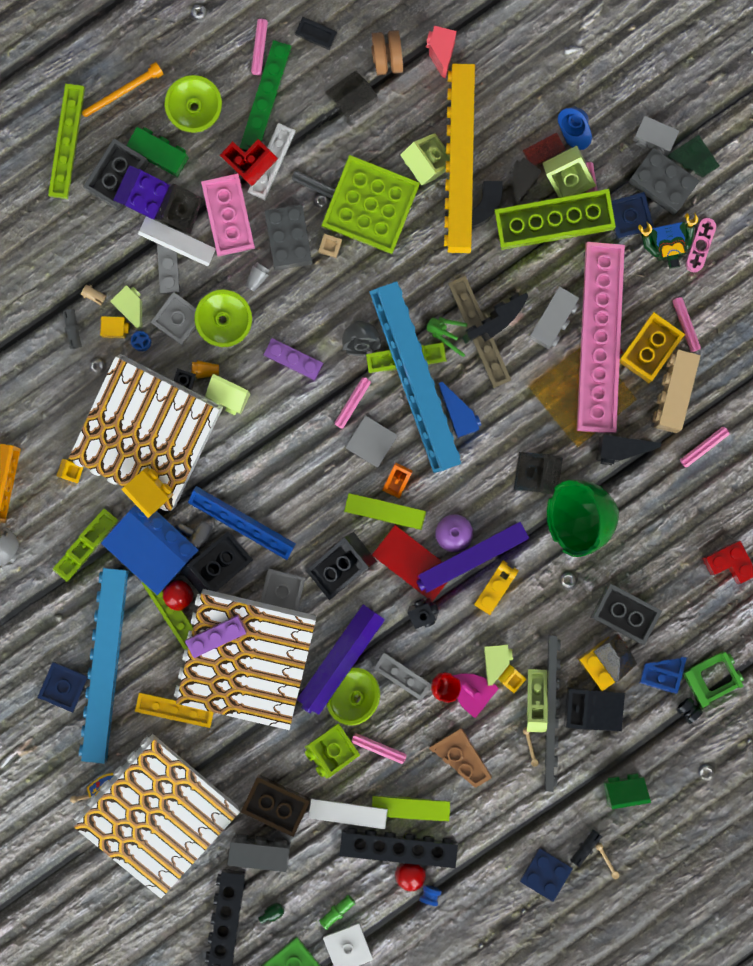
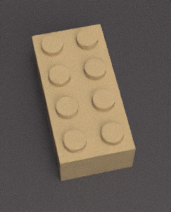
[652,350,701,433]

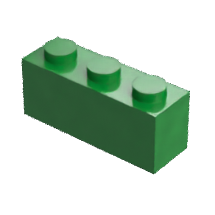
[126,127,189,178]

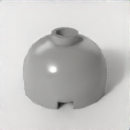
[0,527,19,566]

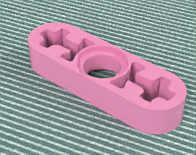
[686,218,716,272]

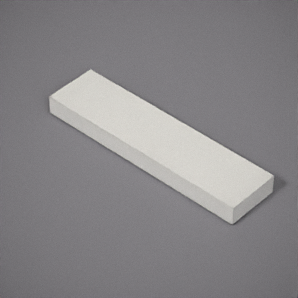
[247,123,296,200]
[138,216,216,266]
[309,798,388,829]

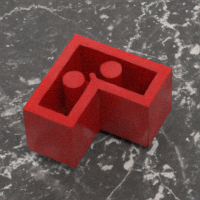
[220,139,278,186]
[702,541,753,584]

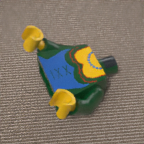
[638,213,698,269]

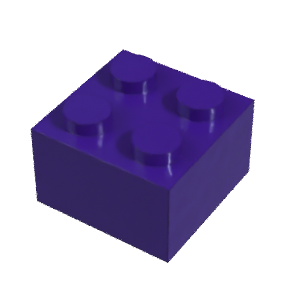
[113,165,170,219]

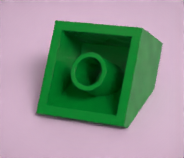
[604,773,651,809]

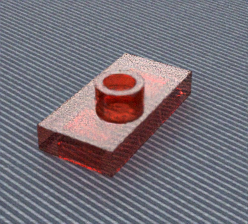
[523,132,565,168]

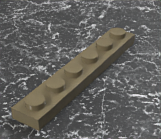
[448,276,511,389]

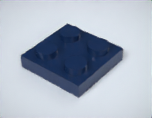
[611,192,654,239]
[37,662,88,713]
[520,848,573,902]

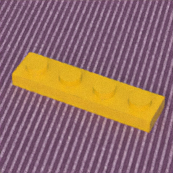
[135,692,214,728]

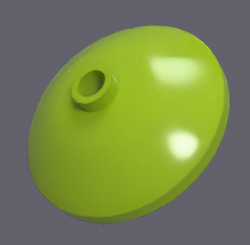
[165,75,222,133]
[194,290,252,347]
[327,668,380,725]

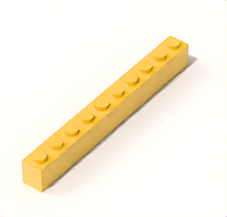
[444,64,475,253]

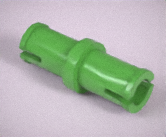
[319,895,356,930]

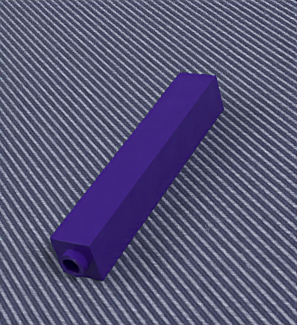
[416,522,529,593]
[297,604,385,715]

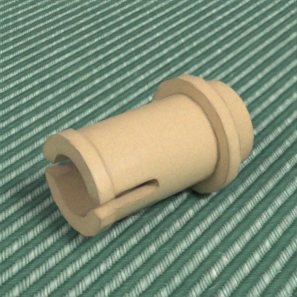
[81,285,107,306]

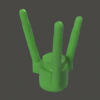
[427,317,468,357]

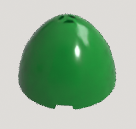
[547,480,619,557]

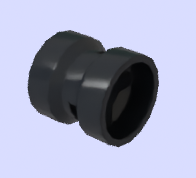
[676,697,703,724]

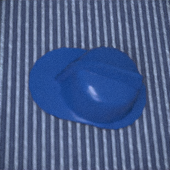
[558,106,592,150]

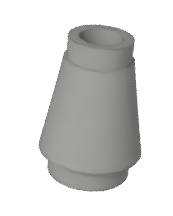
[245,262,270,292]

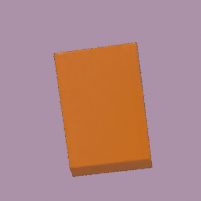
[382,463,413,498]

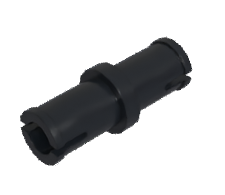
[570,829,602,868]

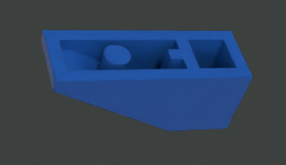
[438,382,481,438]

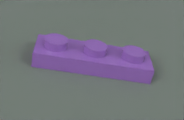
[264,338,323,381]
[185,615,247,658]

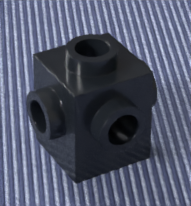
[407,598,439,629]

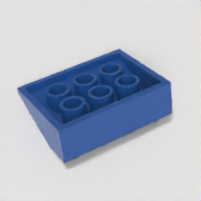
[101,505,199,596]

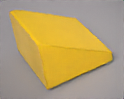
[57,459,83,483]
[498,664,527,693]

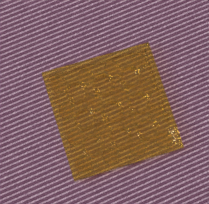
[529,347,637,448]

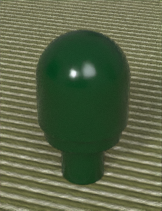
[258,903,284,924]

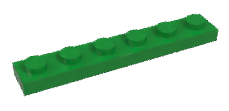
[239,40,292,151]

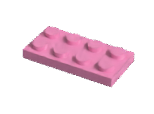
[201,174,255,257]

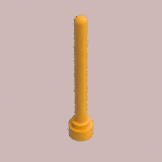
[82,62,164,117]

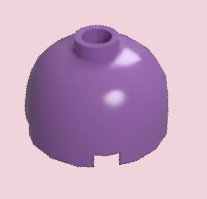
[435,514,473,552]

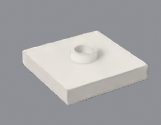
[323,923,373,966]

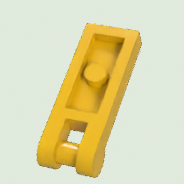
[474,560,519,615]

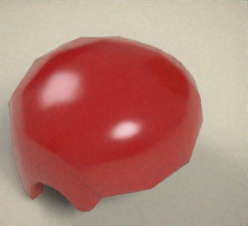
[163,580,194,611]
[431,672,461,703]
[395,863,426,891]

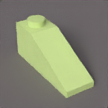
[527,669,548,732]

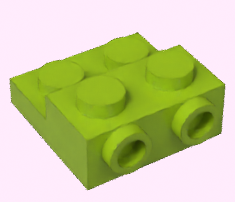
[305,723,360,779]

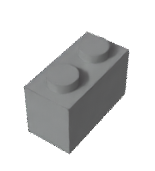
[633,115,679,156]

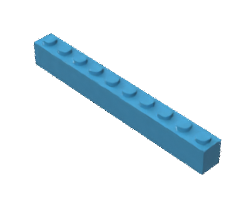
[369,282,461,473]
[79,568,129,764]

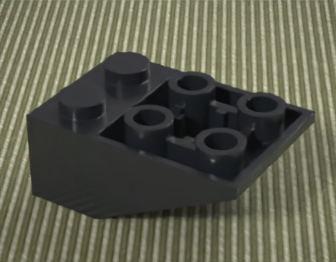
[564,687,625,731]

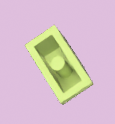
[110,285,142,331]
[484,645,513,686]

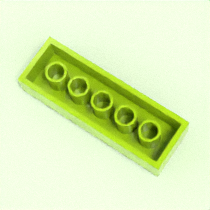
[495,189,616,250]

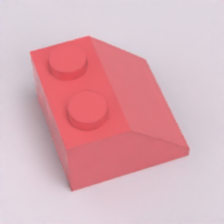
[426,26,457,78]

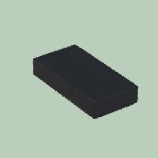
[295,17,337,50]

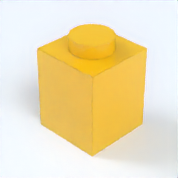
[100,316,130,339]

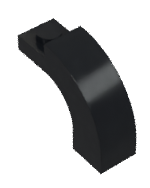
[445,181,503,229]

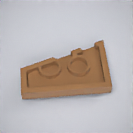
[429,727,492,788]

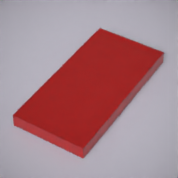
[372,525,448,602]

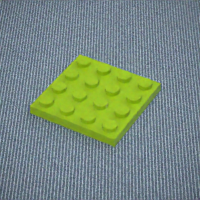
[321,155,420,254]

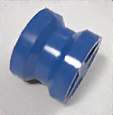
[131,331,152,352]
[419,885,442,906]

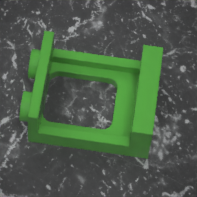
[683,651,744,708]

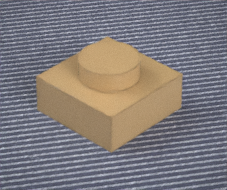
[318,234,342,259]

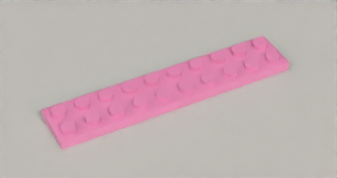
[577,242,625,434]

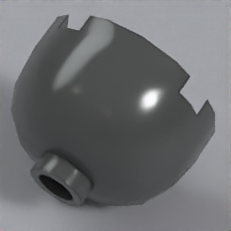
[342,321,381,356]

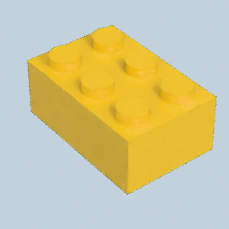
[619,312,685,383]

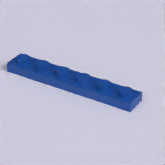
[188,486,296,560]

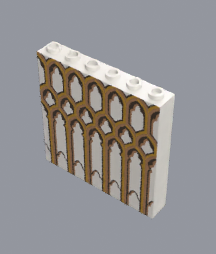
[69,354,223,511]
[174,589,317,730]
[73,734,240,898]

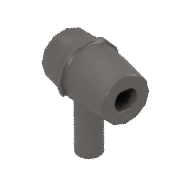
[177,521,213,550]

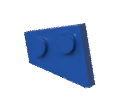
[639,657,687,694]

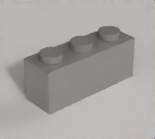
[529,286,580,349]

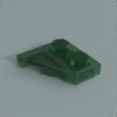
[667,135,720,178]

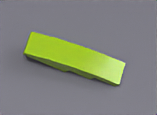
[366,343,447,373]
[344,493,426,530]
[53,509,119,582]
[372,796,450,821]

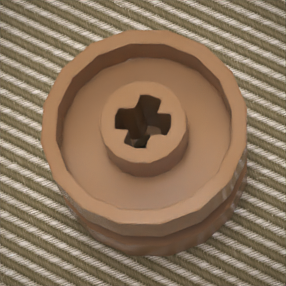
[371,30,403,76]

